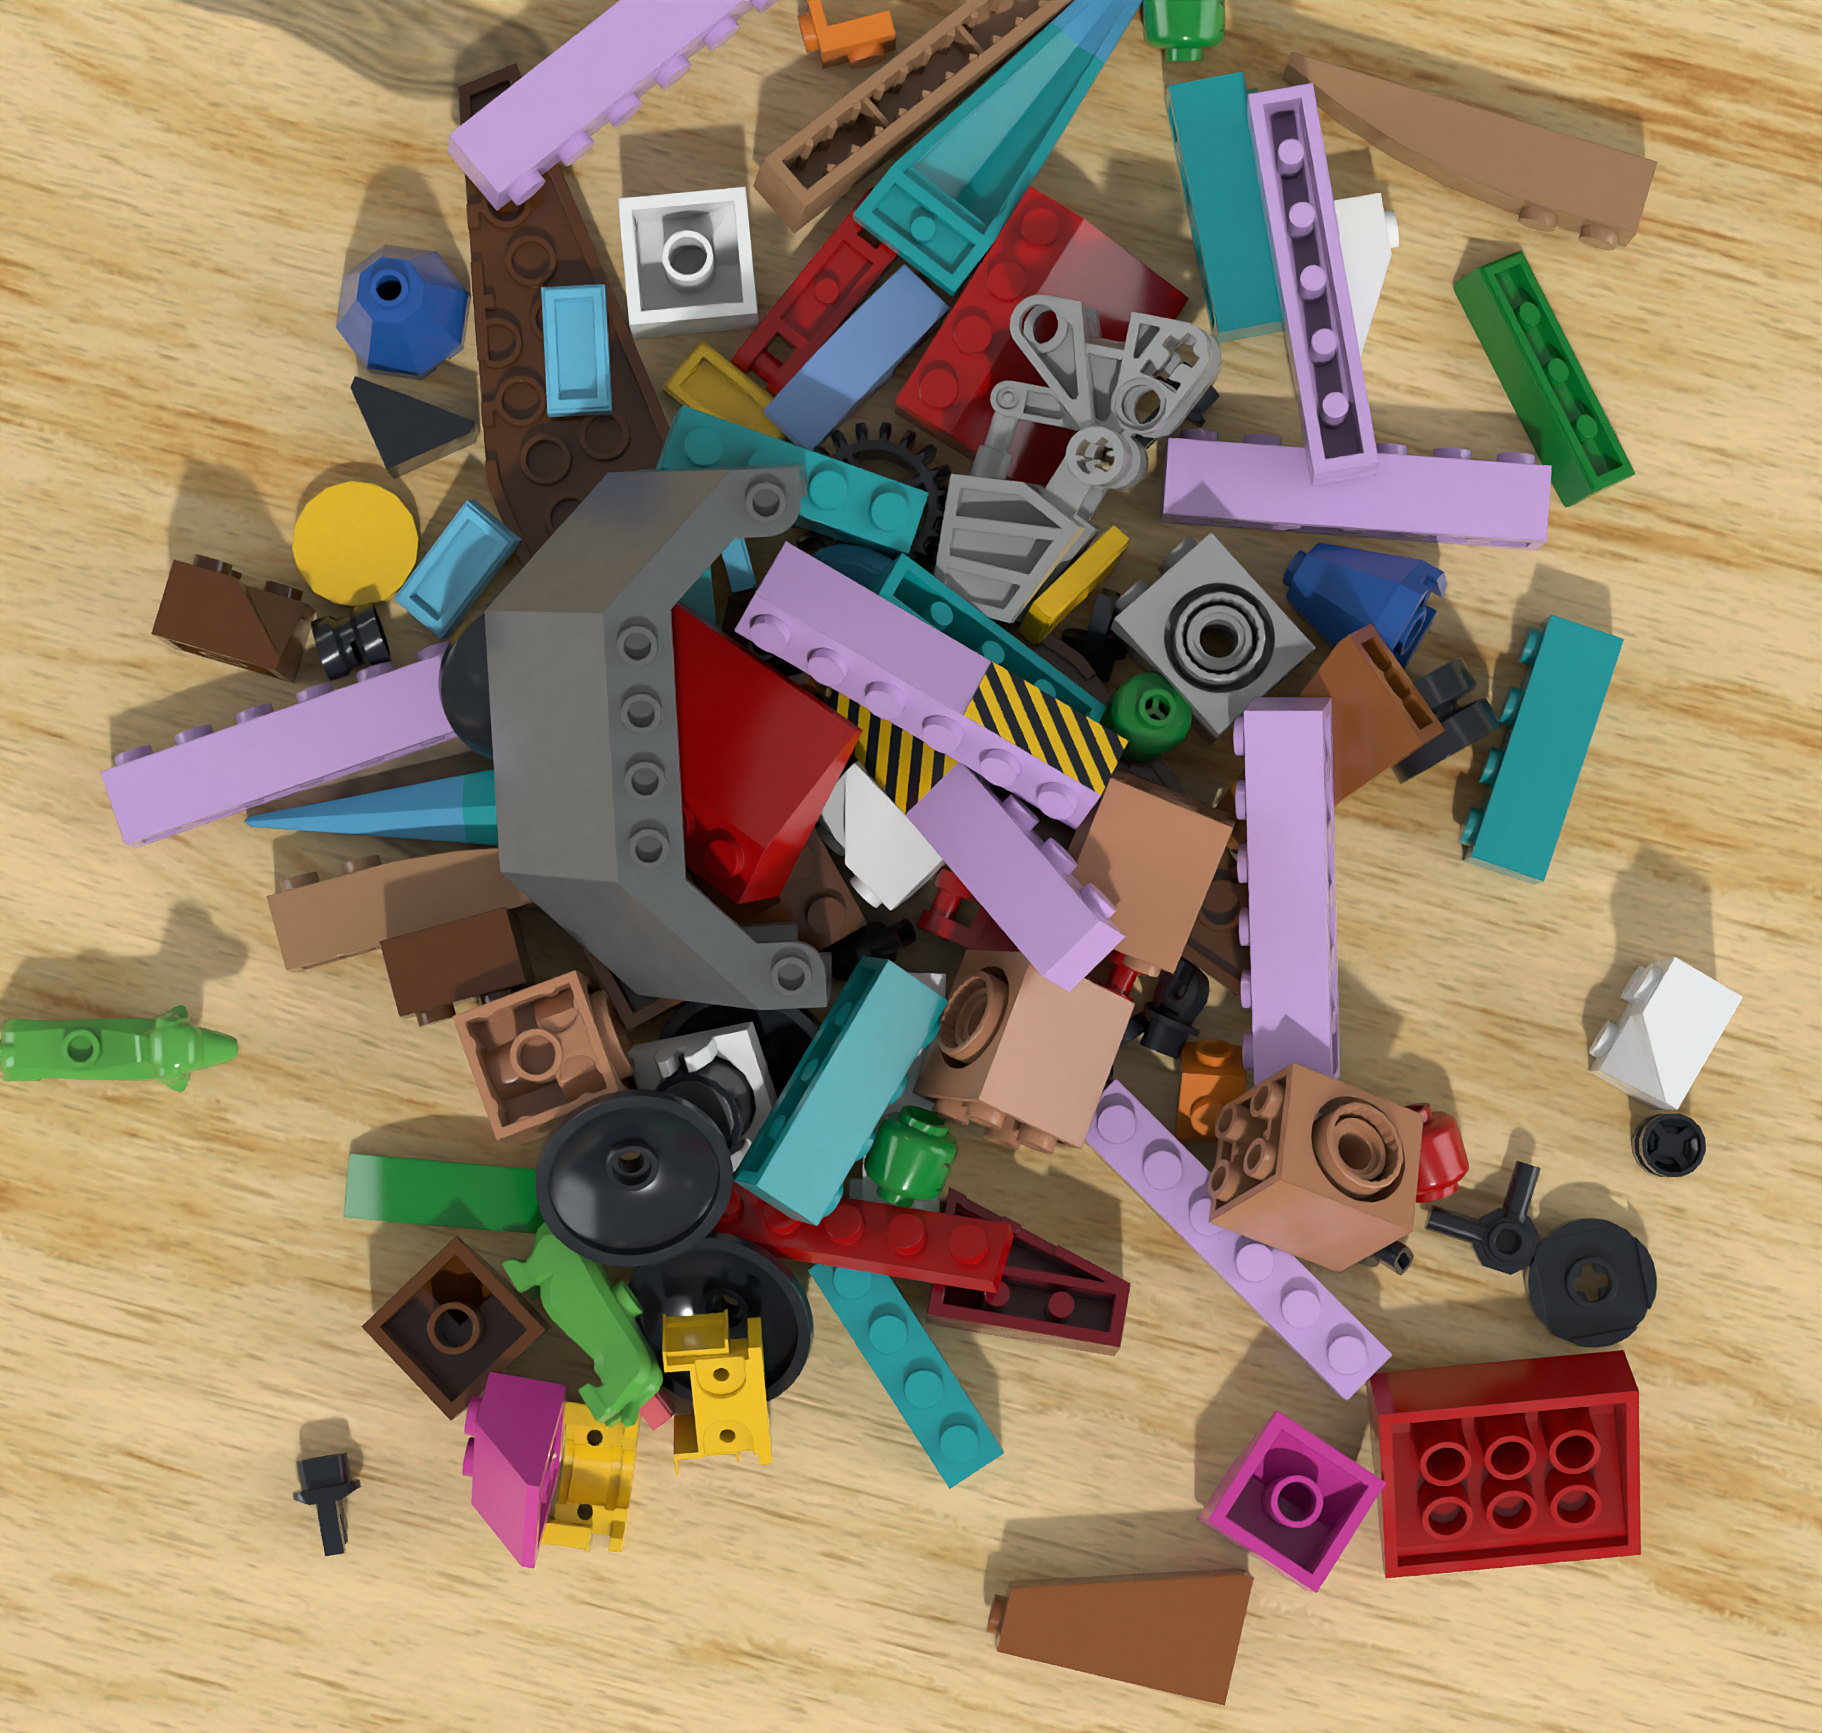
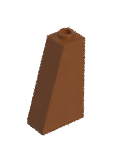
[1216,623,1445,854]
[986,1568,1254,1706]

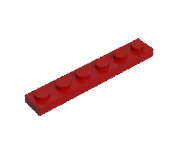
[711,1181,1014,1293]

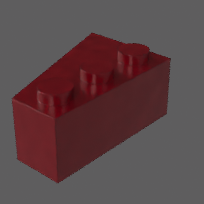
[925,1187,1131,1356]

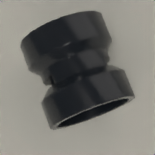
[311,602,392,681]
[1631,1113,1706,1177]

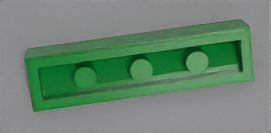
[1453,250,1635,507]

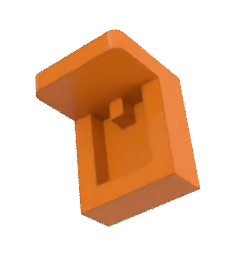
[797,0,896,69]
[1175,1038,1247,1142]

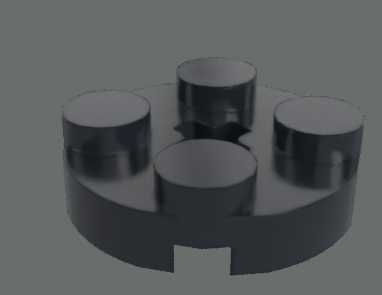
[1525,1218,1657,1347]

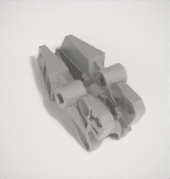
[934,295,1223,623]

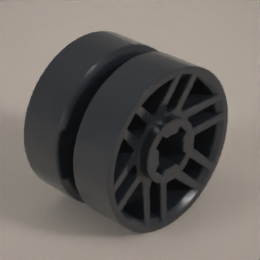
[1391,656,1502,784]

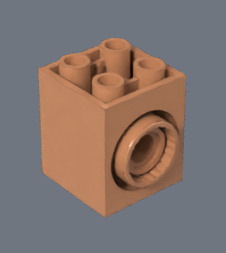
[1067,768,1237,977]
[912,950,1135,1154]
[452,970,637,1145]
[1208,1062,1424,1272]

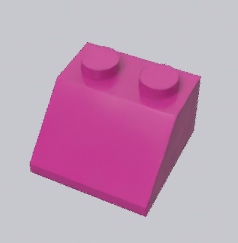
[462,1372,567,1569]
[1197,1410,1386,1593]

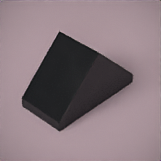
[350,376,480,479]

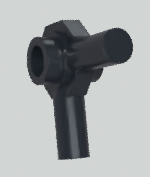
[1424,1161,1541,1275]

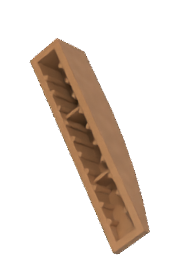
[753,0,1074,234]
[1282,52,1657,250]
[266,848,538,973]

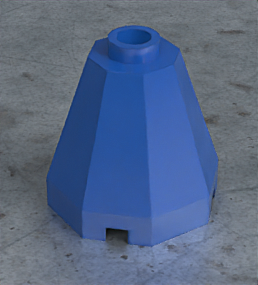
[336,245,471,380]
[1282,543,1448,670]

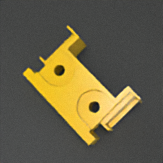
[662,1309,772,1474]
[541,1401,642,1553]

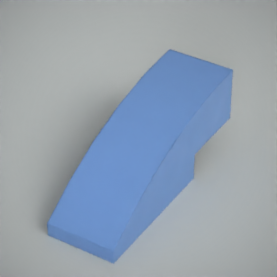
[763,264,950,451]

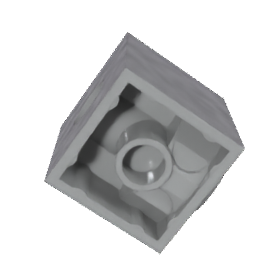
[1109,533,1316,746]

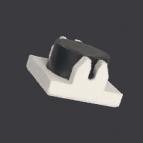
[628,1021,778,1172]

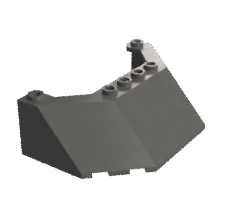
[484,463,833,1010]

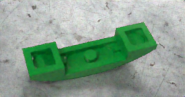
[344,1153,545,1234]

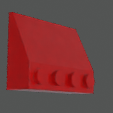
[895,186,1189,486]
[671,601,863,904]
[1368,1350,1641,1579]

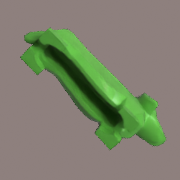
[0,1005,239,1092]
[501,1222,663,1428]

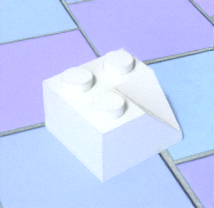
[618,187,759,339]
[816,761,946,911]
[1589,957,1743,1110]

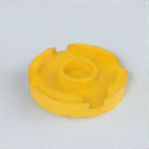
[292,481,421,608]

